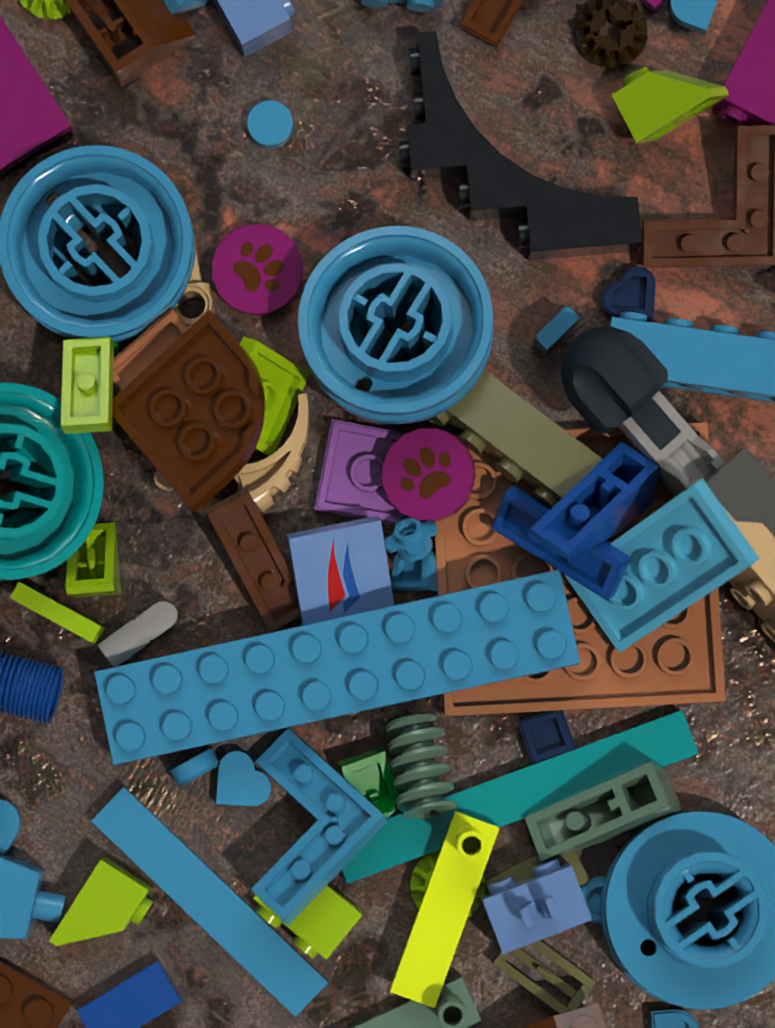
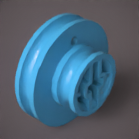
[0,145,195,343]
[298,226,494,424]
[600,812,775,1009]

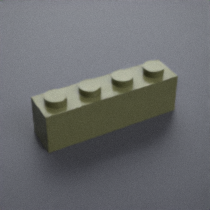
[429,370,603,508]

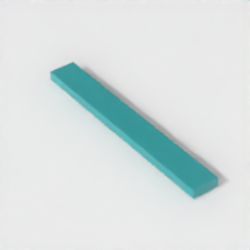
[342,710,699,884]

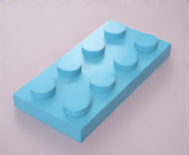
[565,478,760,653]

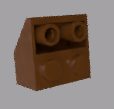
[65,0,197,87]

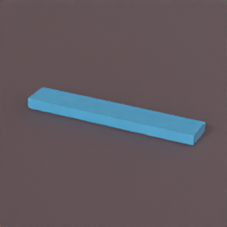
[91,786,328,1017]

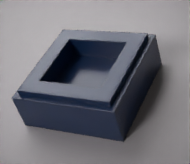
[516,710,576,765]

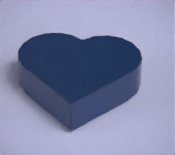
[600,266,656,322]

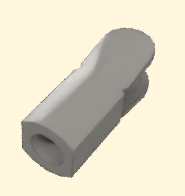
[98,601,178,667]

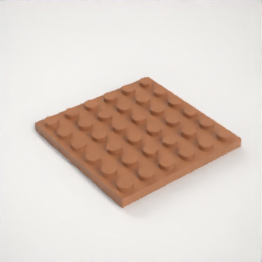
[433,422,726,717]

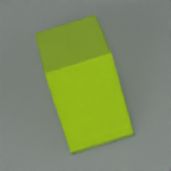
[66,522,121,598]

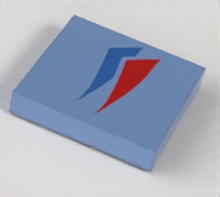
[286,516,394,626]

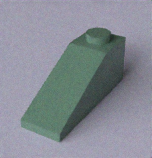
[524,761,683,862]

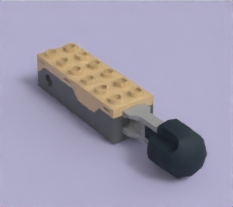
[560,326,775,643]

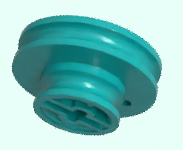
[0,383,104,581]

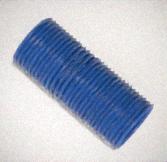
[0,651,64,725]

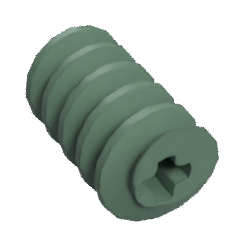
[385,714,457,819]

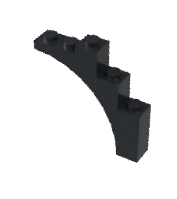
[398,31,642,261]

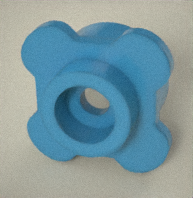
[384,516,438,562]

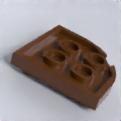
[112,310,265,512]

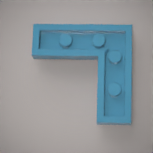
[251,728,388,926]

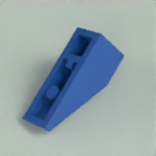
[530,442,659,560]

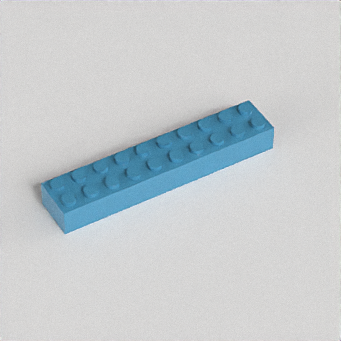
[94,569,581,765]

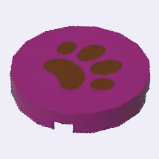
[212,224,303,316]
[382,428,476,521]

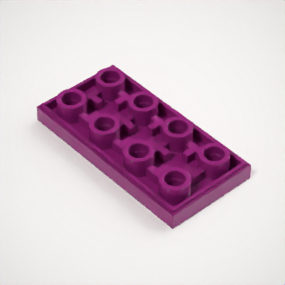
[0,16,73,175]

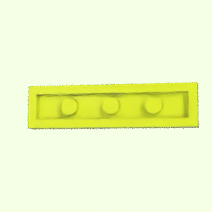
[390,811,500,1008]

